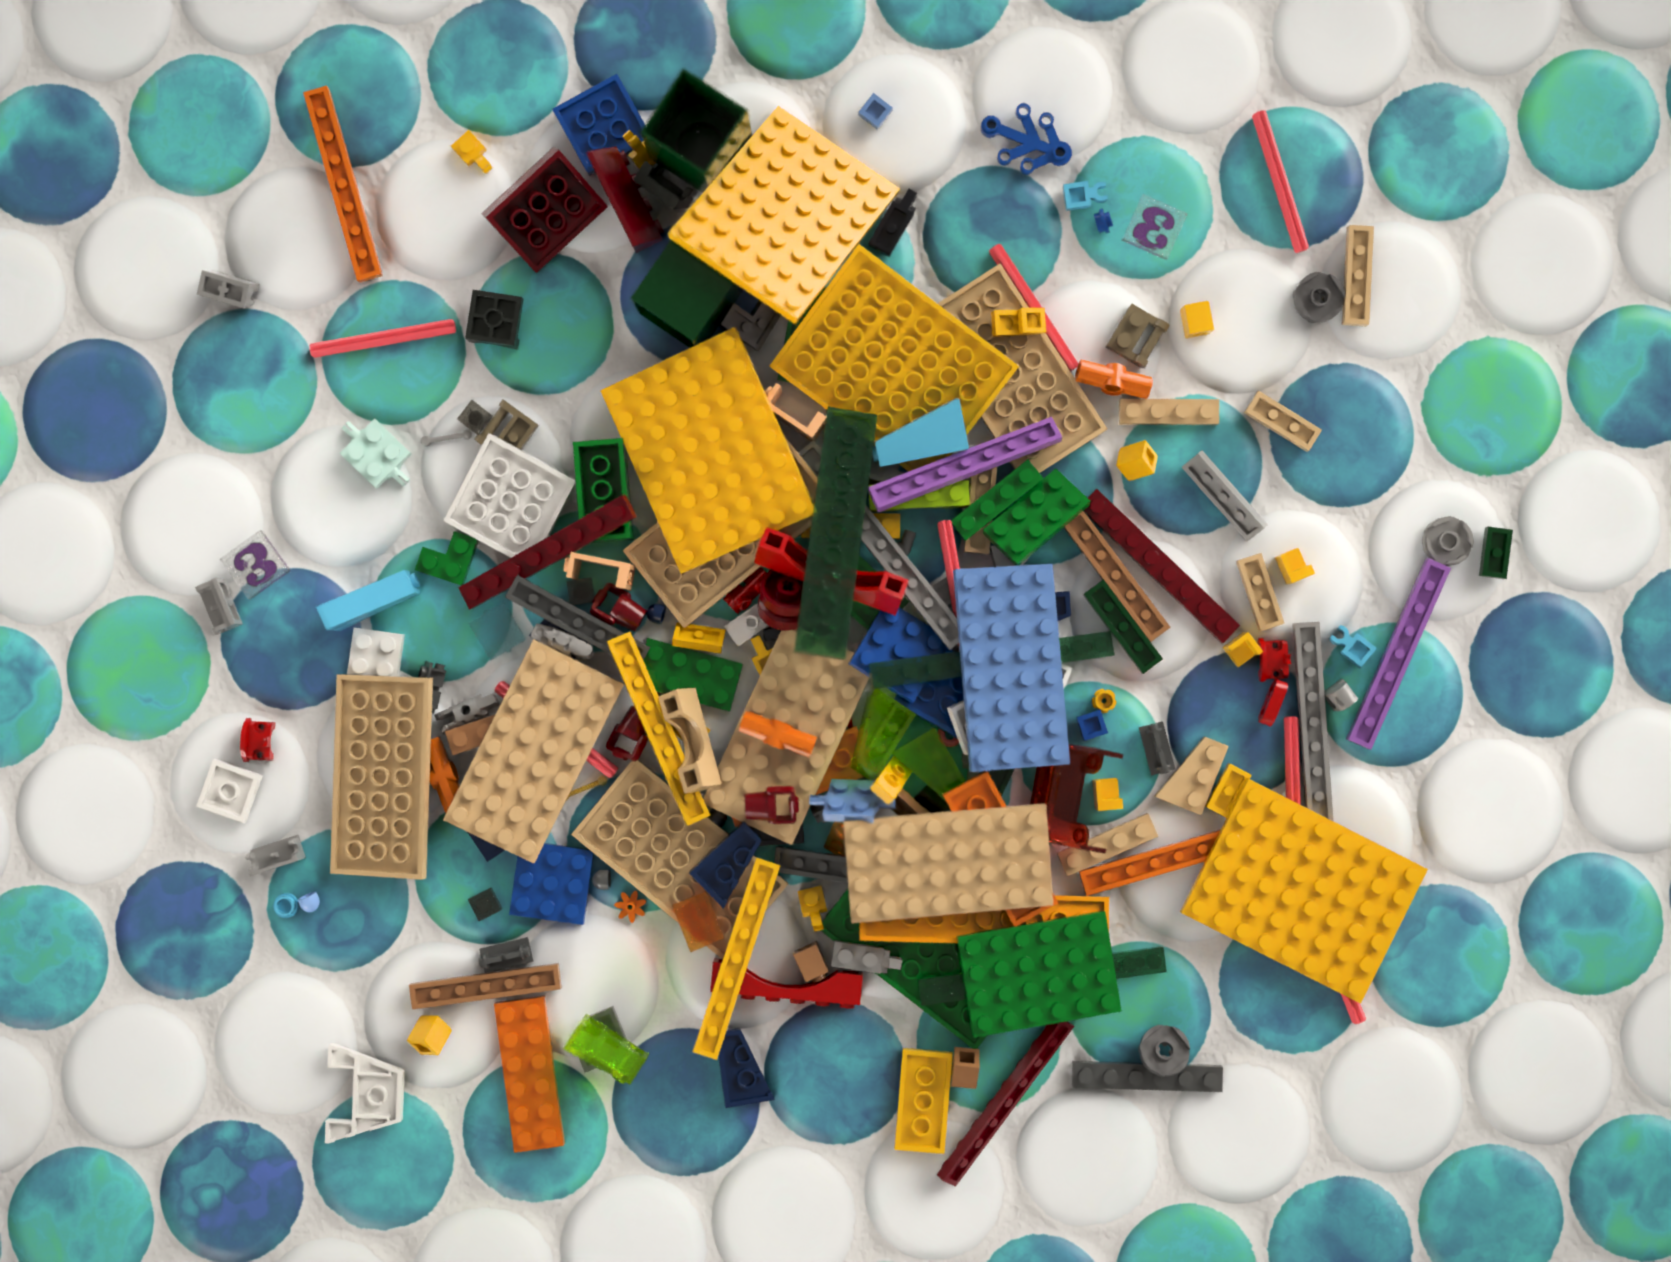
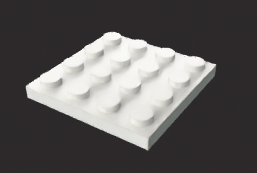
[443,433,576,558]

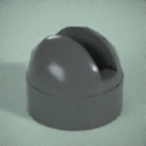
[592,870,611,890]

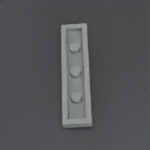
[1182,450,1268,541]

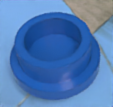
[1094,208,1113,233]

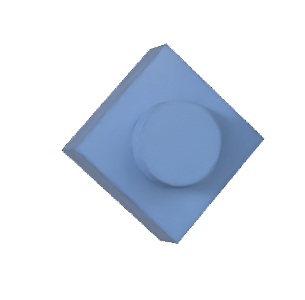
[858,93,893,130]

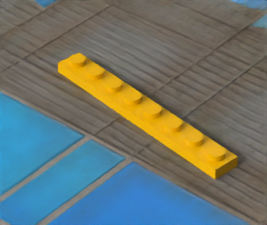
[607,632,710,826]
[693,857,780,1060]

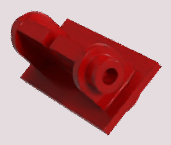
[723,567,766,614]

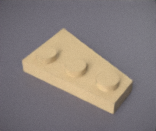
[1154,737,1229,815]

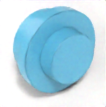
[273,893,299,918]

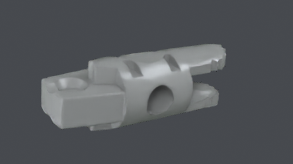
[531,623,594,661]
[434,694,500,735]

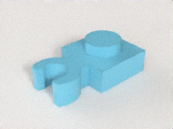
[1062,181,1108,211]
[1329,625,1377,669]

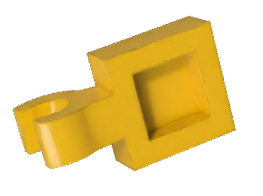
[451,130,493,174]
[622,130,656,170]
[750,635,773,675]
[797,885,828,932]

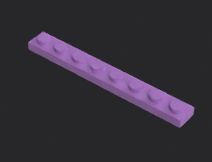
[868,417,1062,512]
[1346,558,1451,750]

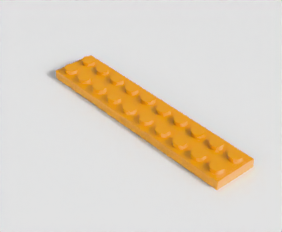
[859,895,1109,943]

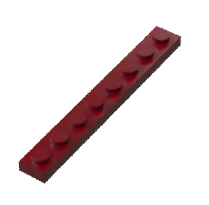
[1084,489,1240,644]
[458,495,637,610]
[937,1021,1074,1187]

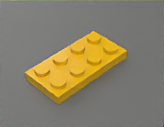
[894,1048,953,1154]

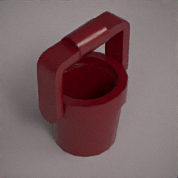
[590,583,647,632]
[606,705,648,762]
[745,786,799,824]

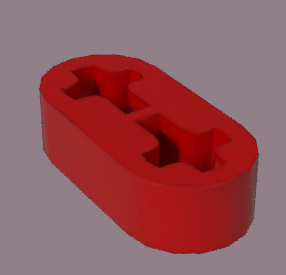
[1258,679,1288,727]

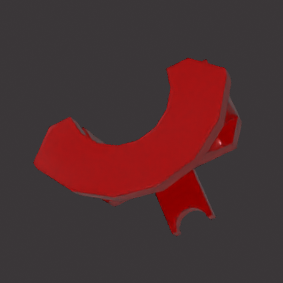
[1257,638,1292,682]
[240,718,275,762]

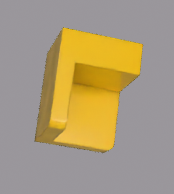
[1180,301,1214,339]
[1116,440,1158,481]
[1275,548,1315,584]
[1222,632,1263,667]
[1092,778,1123,811]
[406,1015,452,1055]

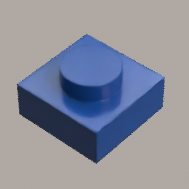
[1076,709,1108,741]

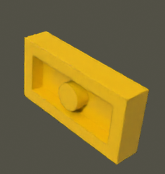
[672,622,726,654]
[1205,763,1252,818]

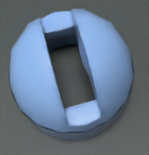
[297,891,320,912]

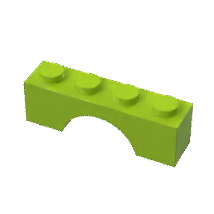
[868,480,970,513]

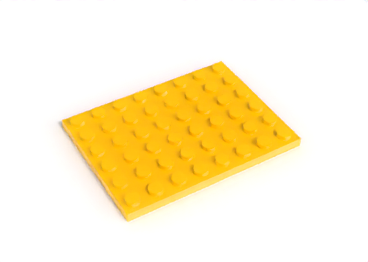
[668,106,900,324]
[769,244,1019,472]
[600,327,818,574]
[1180,778,1428,1004]

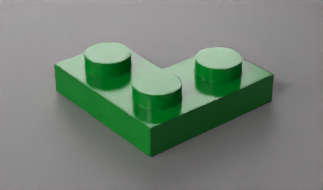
[415,531,479,586]

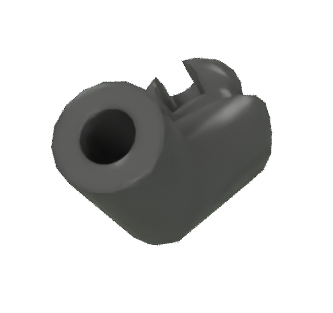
[897,529,916,556]

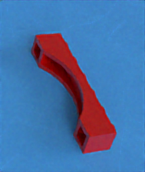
[754,527,909,616]
[710,958,863,1009]

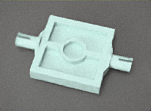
[340,419,412,489]

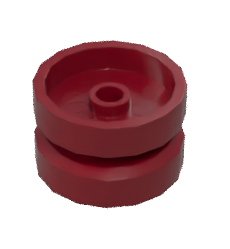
[757,570,816,631]

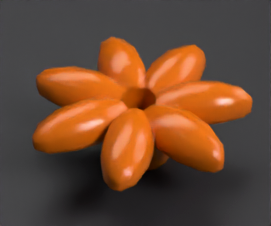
[614,890,646,923]

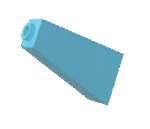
[871,398,969,467]
[316,570,421,631]

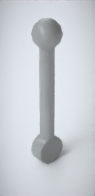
[421,430,472,446]

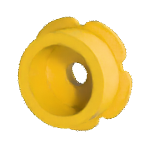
[1092,689,1116,713]

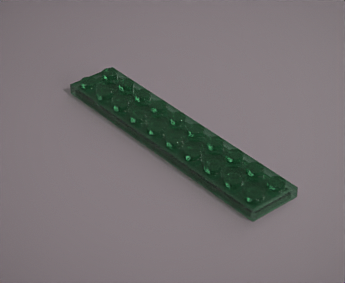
[794,407,877,660]

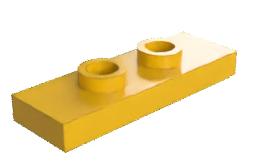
[870,756,912,805]

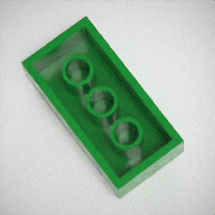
[573,438,634,543]

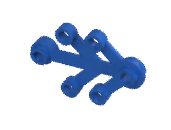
[981,103,1072,175]

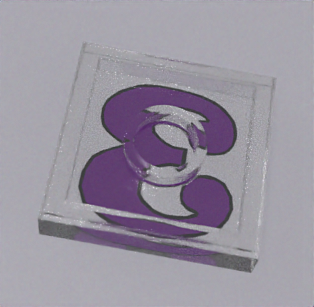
[1122,194,1188,260]
[220,530,291,599]

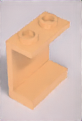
[765,383,827,442]
[563,552,636,591]

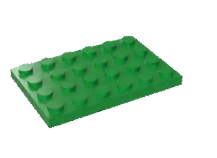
[957,911,1122,1038]

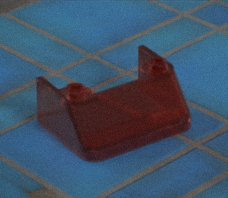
[1030,744,1124,854]

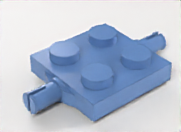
[809,779,896,823]

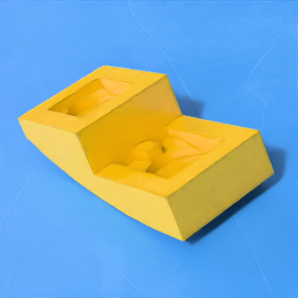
[991,308,1046,337]

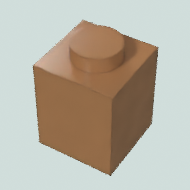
[793,941,829,983]
[951,1047,980,1089]

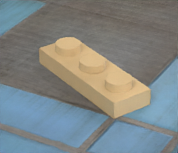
[1244,391,1322,452]
[1236,553,1285,631]

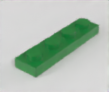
[951,459,1044,541]

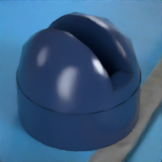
[646,604,666,625]

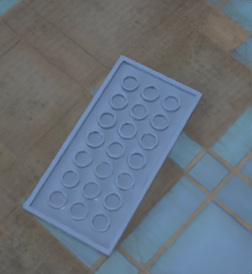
[953,564,1070,772]

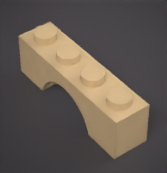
[658,688,722,794]

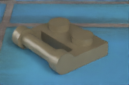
[1106,303,1170,368]
[474,399,539,450]

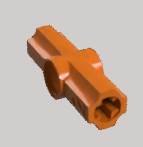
[1075,359,1153,399]
[738,711,817,757]
[430,736,460,813]

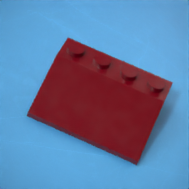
[587,146,664,253]
[481,147,608,273]

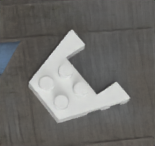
[325,1043,405,1143]

